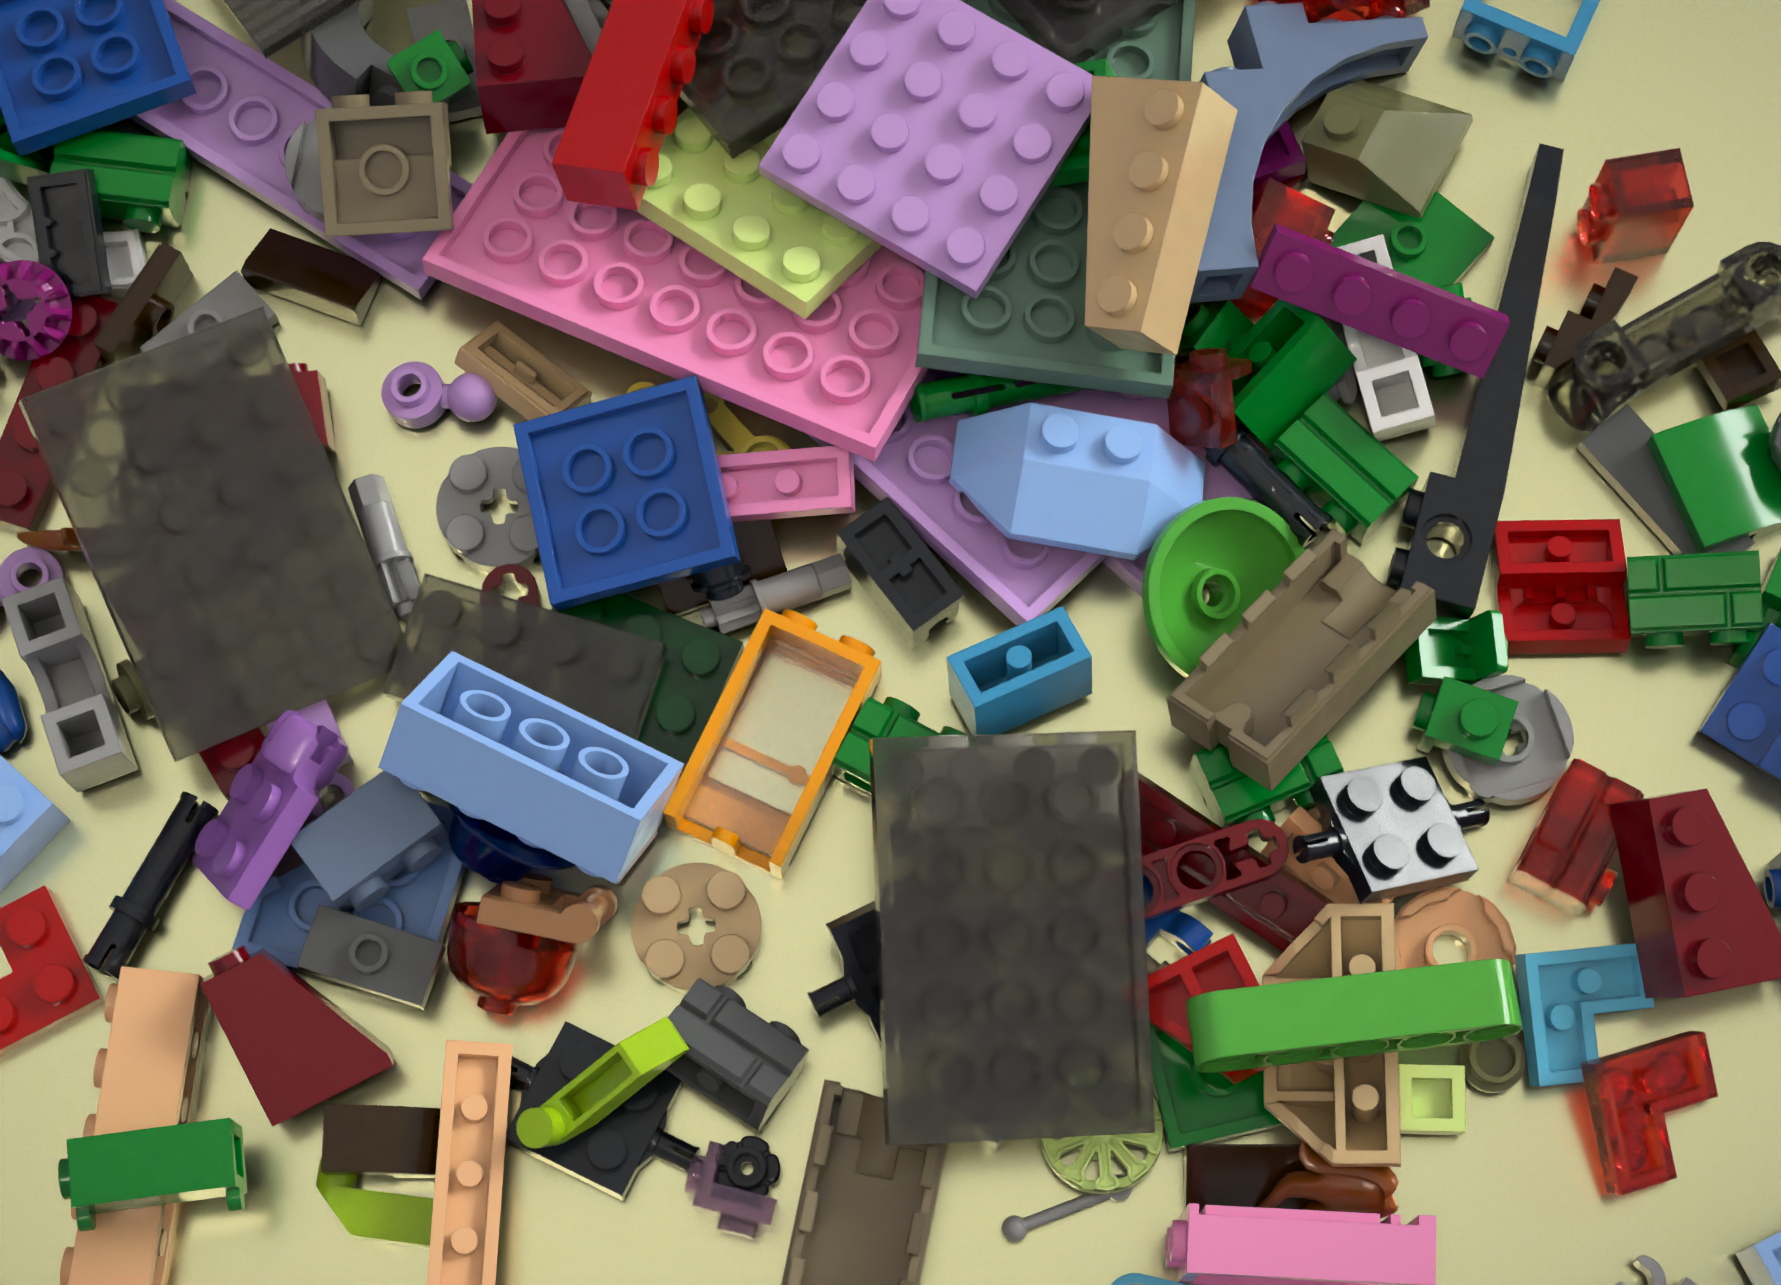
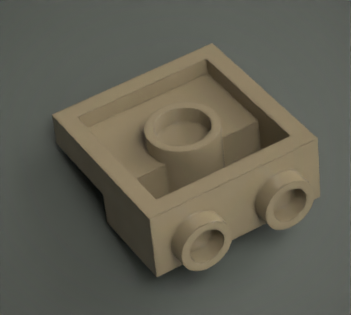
[315,91,454,237]

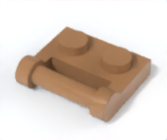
[476,872,618,943]

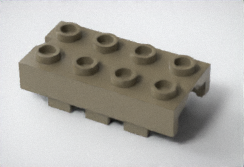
[1167,529,1437,791]
[781,1079,955,1285]

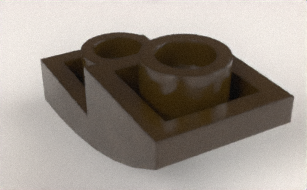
[1531,267,1638,390]
[321,1104,441,1178]

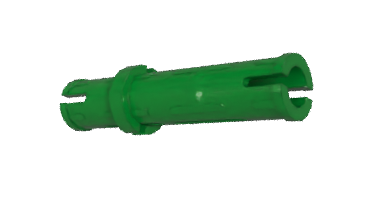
[909,373,1095,423]

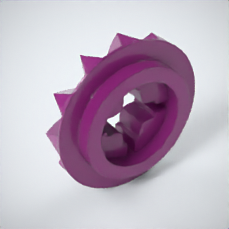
[0,260,72,361]

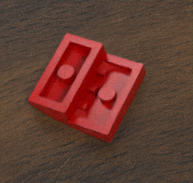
[1492,519,1631,654]

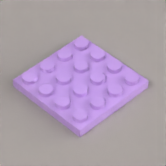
[758,0,1094,299]

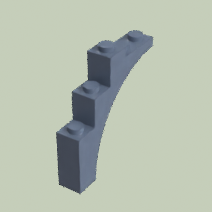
[1190,1,1428,303]

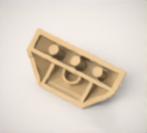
[1262,903,1401,1167]

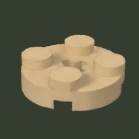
[631,863,762,994]

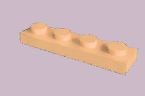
[427,1040,513,1285]

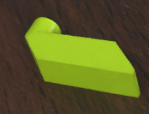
[516,1017,690,1149]
[316,1158,434,1249]

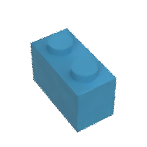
[946,606,1092,744]

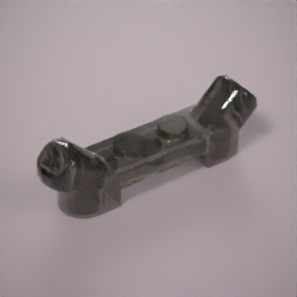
[1548,242,1781,431]

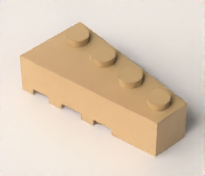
[1085,75,1238,355]

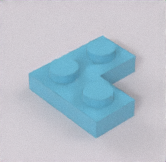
[1515,943,1655,1087]

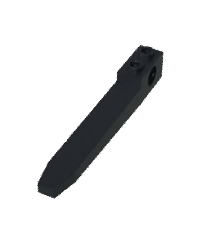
[1386,143,1564,619]

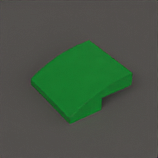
[1647,405,1781,553]

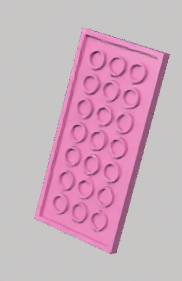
[422,127,929,462]

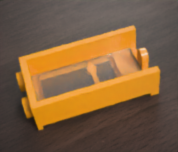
[663,608,882,880]

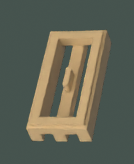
[454,320,592,420]

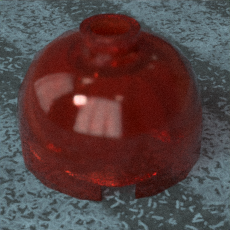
[447,901,580,1015]

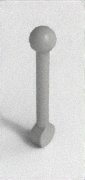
[1001,1174,1133,1242]

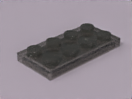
[383,573,668,740]

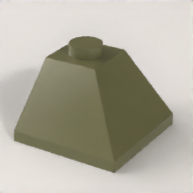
[1301,80,1473,219]

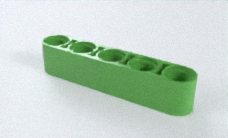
[1185,959,1523,1073]

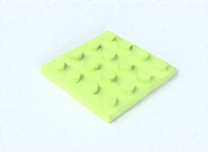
[635,39,883,319]

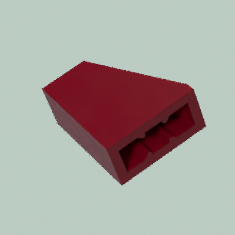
[200,945,394,1127]

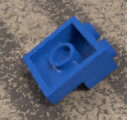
[1698,623,1781,783]

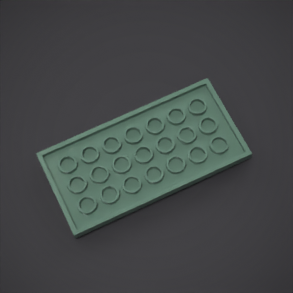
[915,0,1196,399]

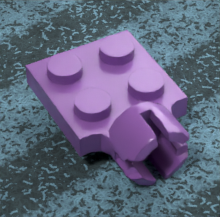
[191,709,349,911]

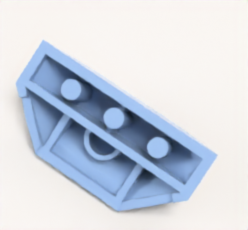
[949,402,1206,560]

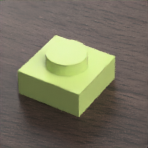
[1399,1064,1466,1135]

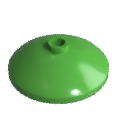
[1142,497,1305,678]

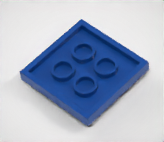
[0,0,196,157]
[513,375,741,610]

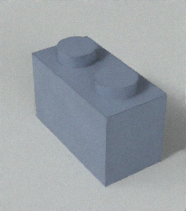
[291,770,450,912]

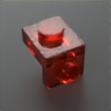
[1167,348,1252,449]

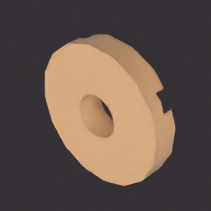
[1394,886,1517,972]

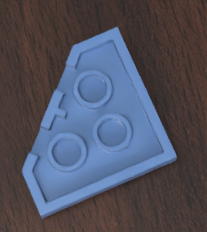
[232,802,480,988]

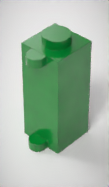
[58,1118,248,1232]

